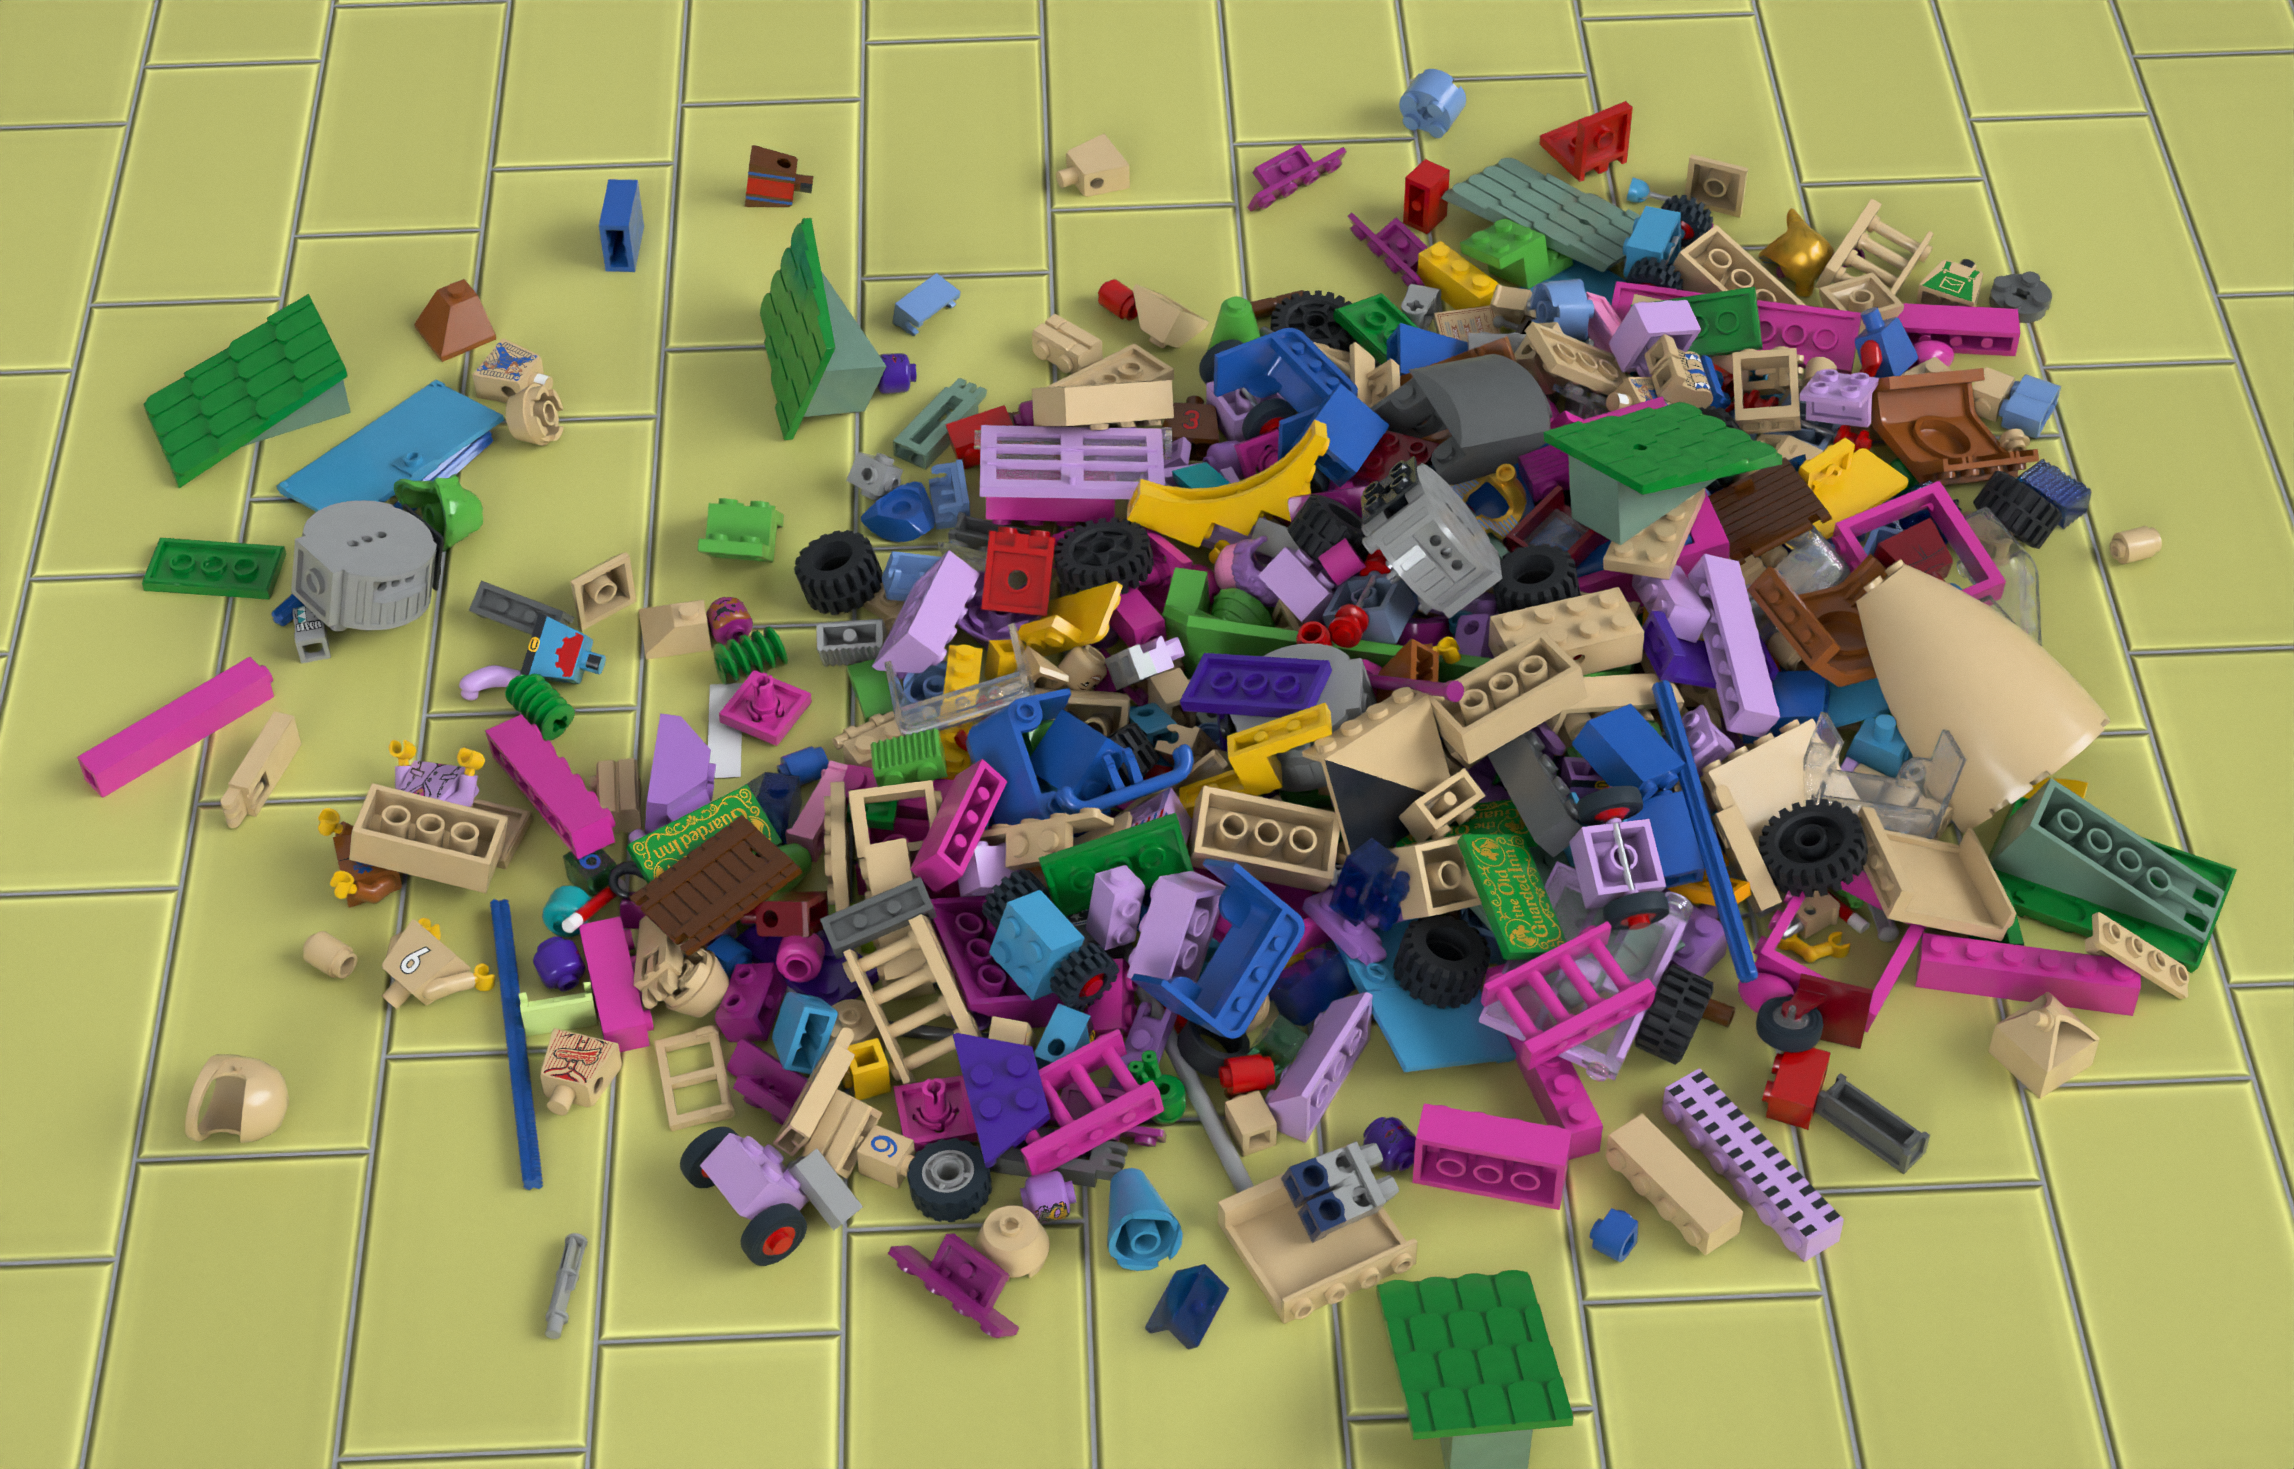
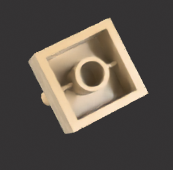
[1374,833,1482,920]
[1988,992,2100,1099]

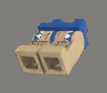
[1644,334,1731,410]

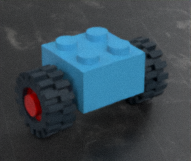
[1623,195,1713,290]
[982,869,1119,1011]

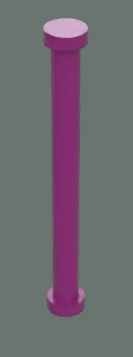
[1366,670,1464,702]

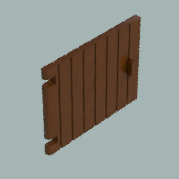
[1708,457,1832,566]
[630,815,802,956]

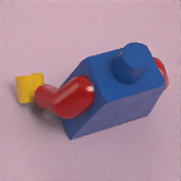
[1854,307,1919,379]

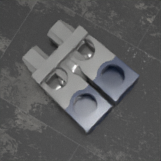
[1281,1141,1399,1243]

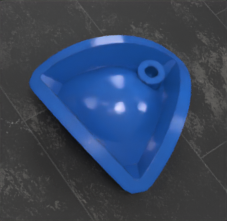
[861,481,935,542]

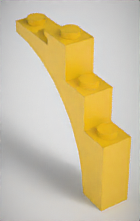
[1127,419,1330,548]

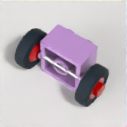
[1199,339,1296,450]
[1569,786,1669,930]
[680,1126,809,1266]

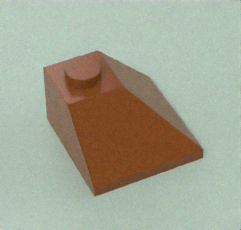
[414,279,496,362]

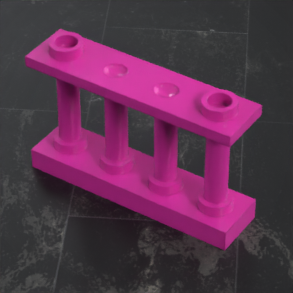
[1481,921,1656,1071]
[1021,1029,1164,1176]

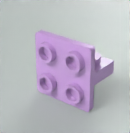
[1799,369,1879,428]
[1661,705,1735,778]

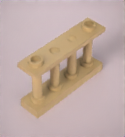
[1815,198,1934,296]
[842,914,983,1085]

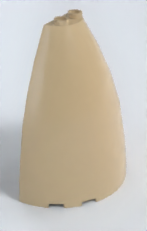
[1856,559,2110,834]

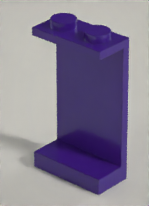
[1642,610,1779,689]

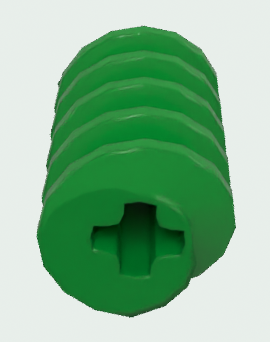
[714,626,788,685]
[505,673,575,741]

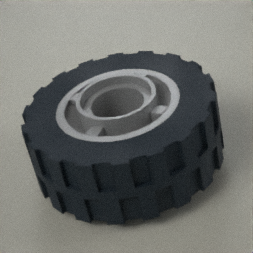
[907,1138,992,1222]

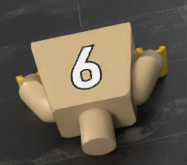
[382,918,495,1010]

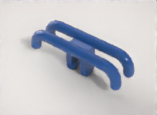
[1055,744,1194,815]

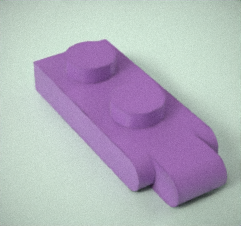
[1302,889,1386,966]

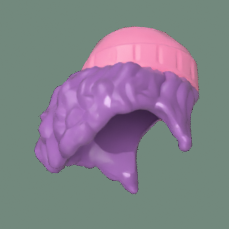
[1214,536,1280,608]

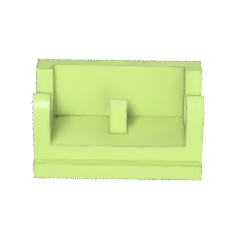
[519,981,598,1037]

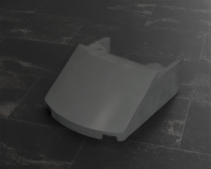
[1370,354,1552,485]

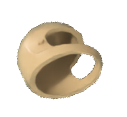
[185,1054,289,1143]

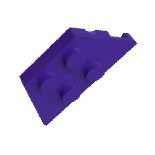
[952,1033,1051,1168]

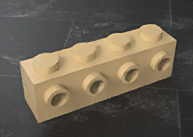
[1606,1113,1743,1256]

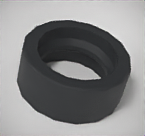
[1177,1020,1250,1078]

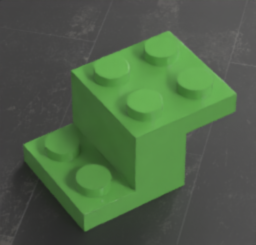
[1460,219,1573,289]
[698,498,784,562]

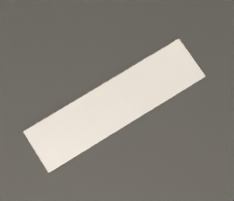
[708,683,743,778]

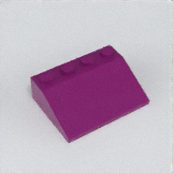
[929,895,1066,1028]

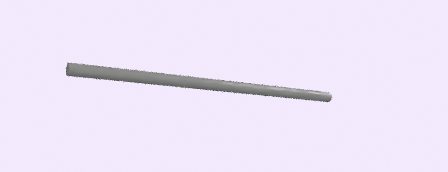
[1073,837,1254,1193]

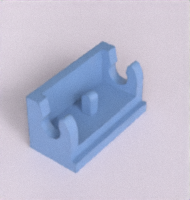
[893,273,961,336]
[929,459,970,530]
[882,551,941,601]

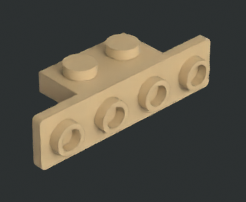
[1349,342,1400,408]
[980,808,1114,871]
[2085,912,2189,999]

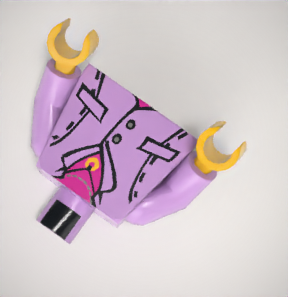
[389,740,485,807]

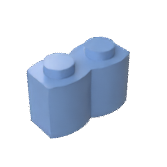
[1998,374,2061,439]

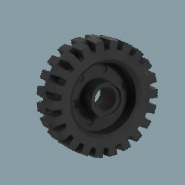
[1270,290,1359,361]
[1054,517,1154,595]
[1758,799,1868,898]

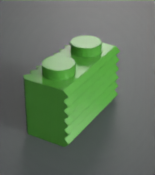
[870,728,948,787]

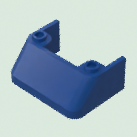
[1214,328,1358,461]
[966,688,1111,837]
[1131,859,1305,1039]

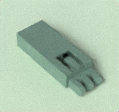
[893,378,987,469]

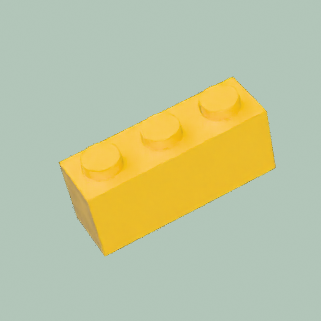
[1417,241,1499,310]

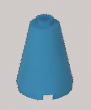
[1107,1168,1183,1271]

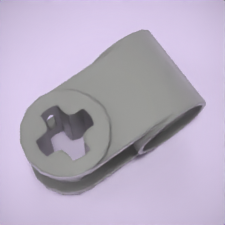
[1401,284,1441,330]

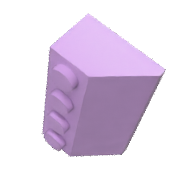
[872,550,980,673]
[1265,992,1373,1143]

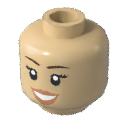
[1058,645,1107,691]

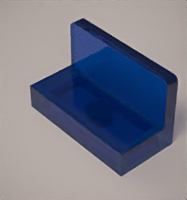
[1145,1264,1230,1349]

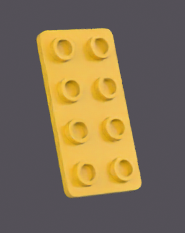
[1798,438,1908,542]
[1016,581,1122,657]

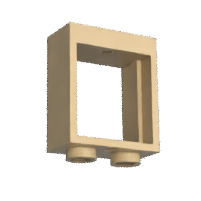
[1732,346,1801,434]
[848,780,942,868]

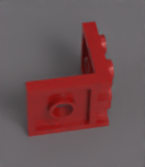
[1539,101,1633,182]
[981,527,1057,617]

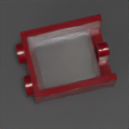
[1506,485,1610,568]

